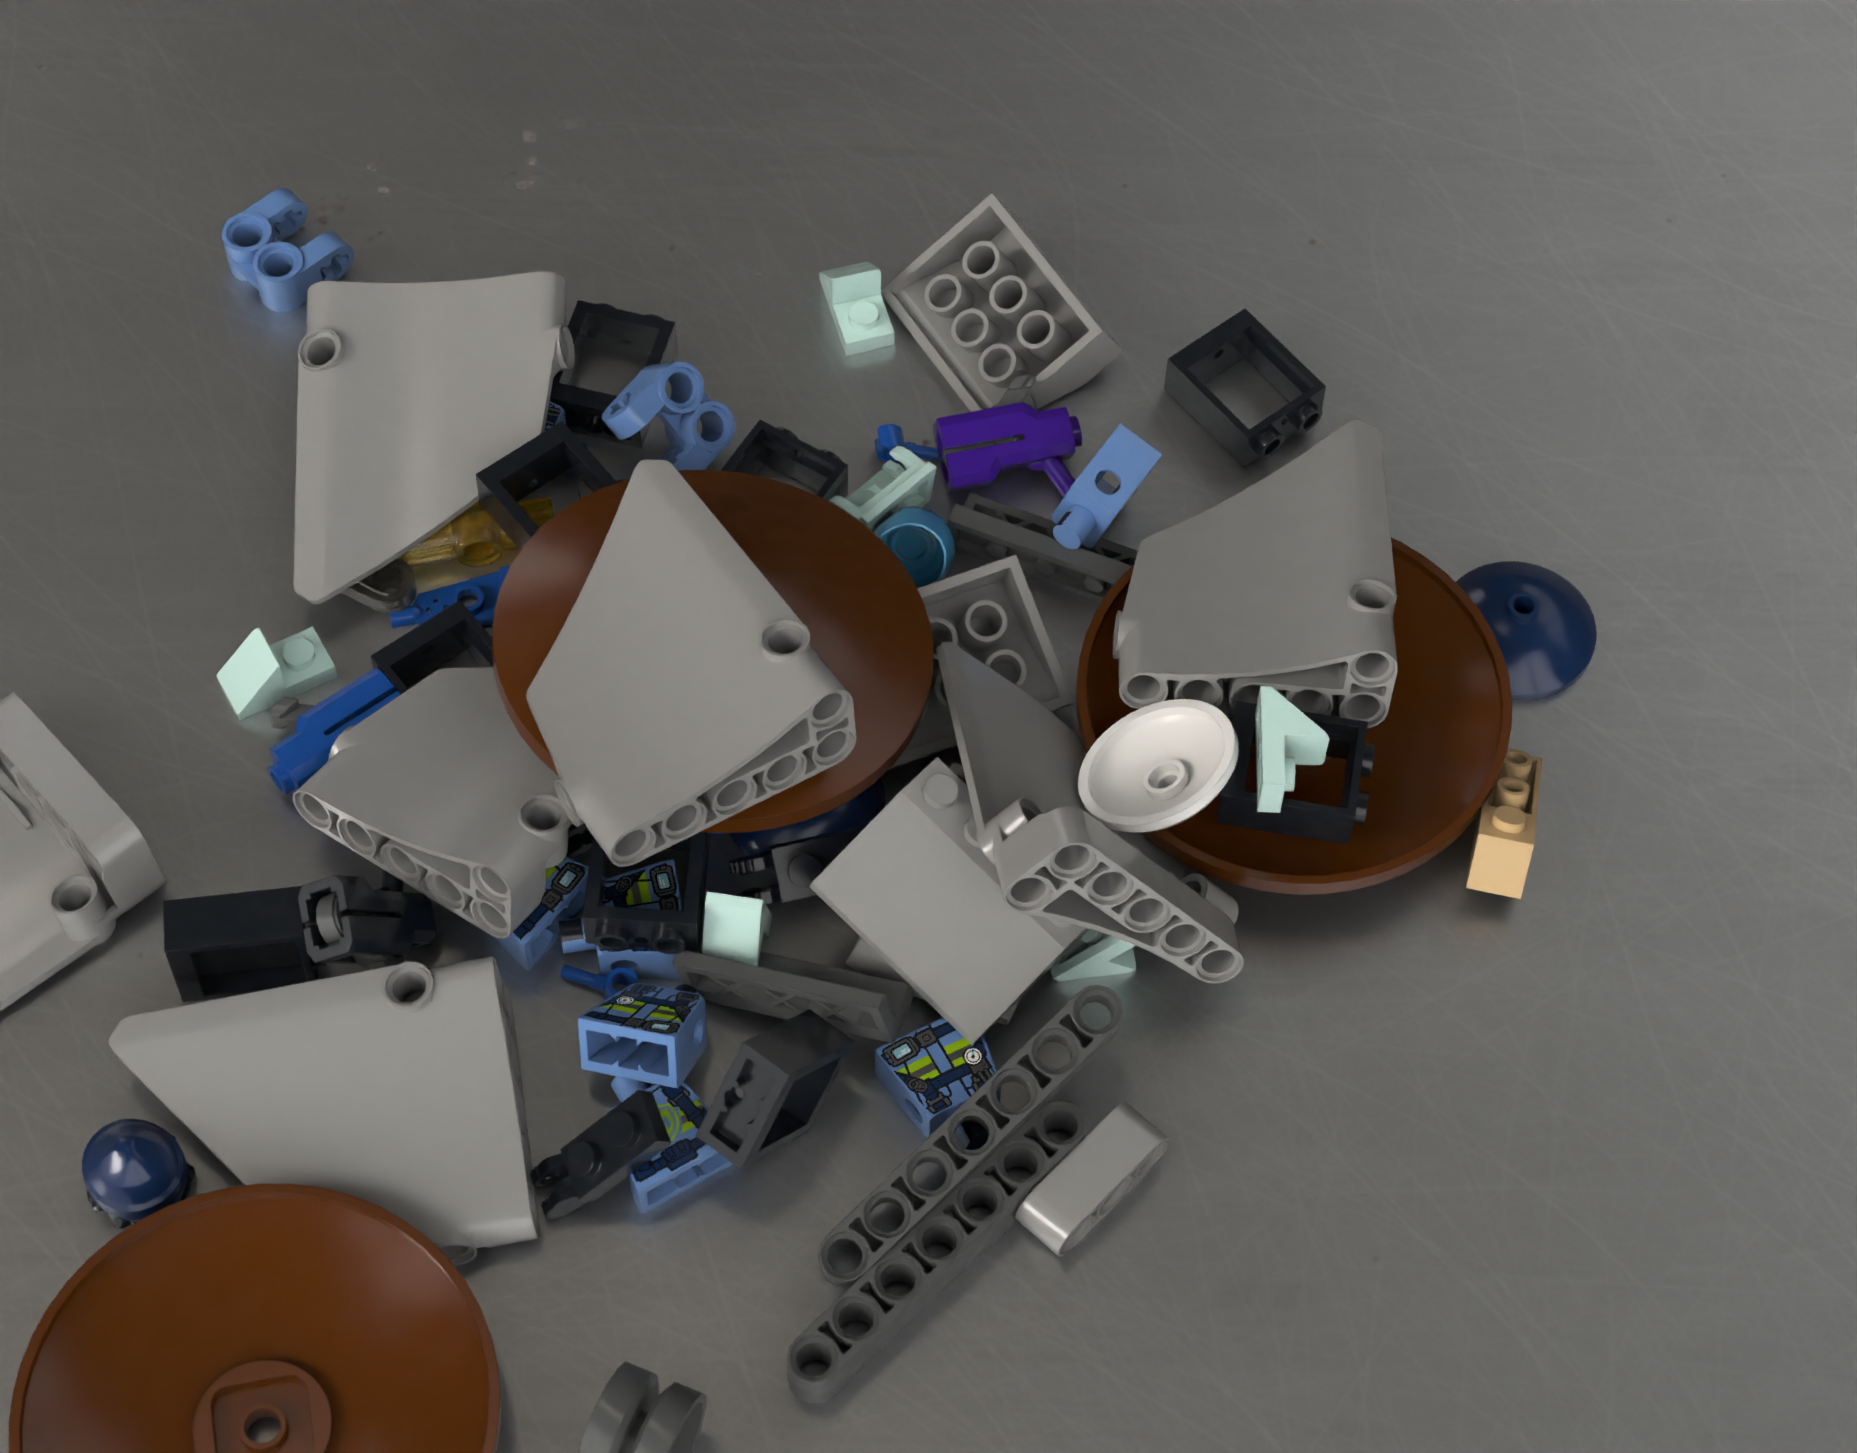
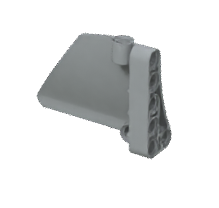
[293,271,575,604]
[1113,419,1398,728]
[526,459,856,867]
[936,642,1244,984]
[293,667,573,939]
[0,692,167,1011]
[108,956,540,1266]

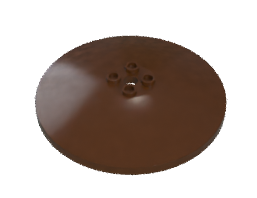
[492,470,933,833]
[1076,537,1512,895]
[9,1184,502,1453]

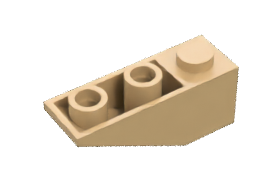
[1466,749,1542,899]

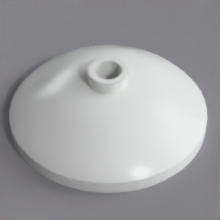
[1078,699,1239,833]

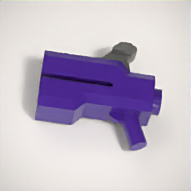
[933,375,1082,498]

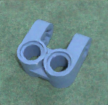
[221,188,354,312]
[602,361,735,471]

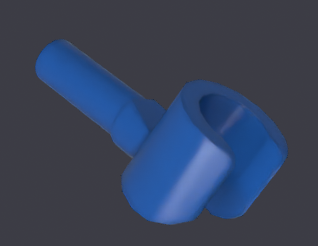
[875,424,944,464]
[560,964,638,1000]

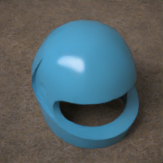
[873,506,955,588]

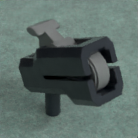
[298,869,437,969]

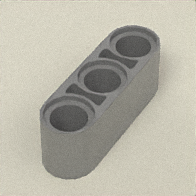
[1015,1102,1170,1257]

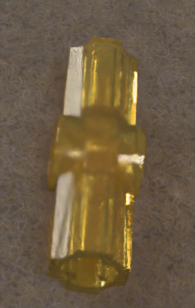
[400,496,554,569]

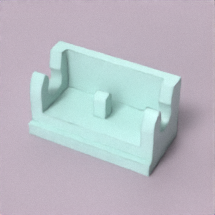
[828,446,936,532]

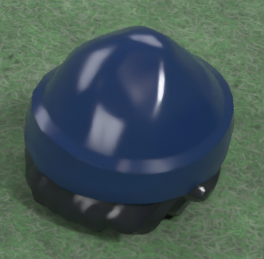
[82,1118,195,1229]

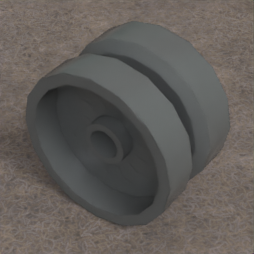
[578,1361,707,1453]

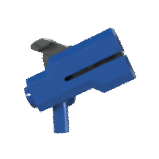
[267,667,401,795]

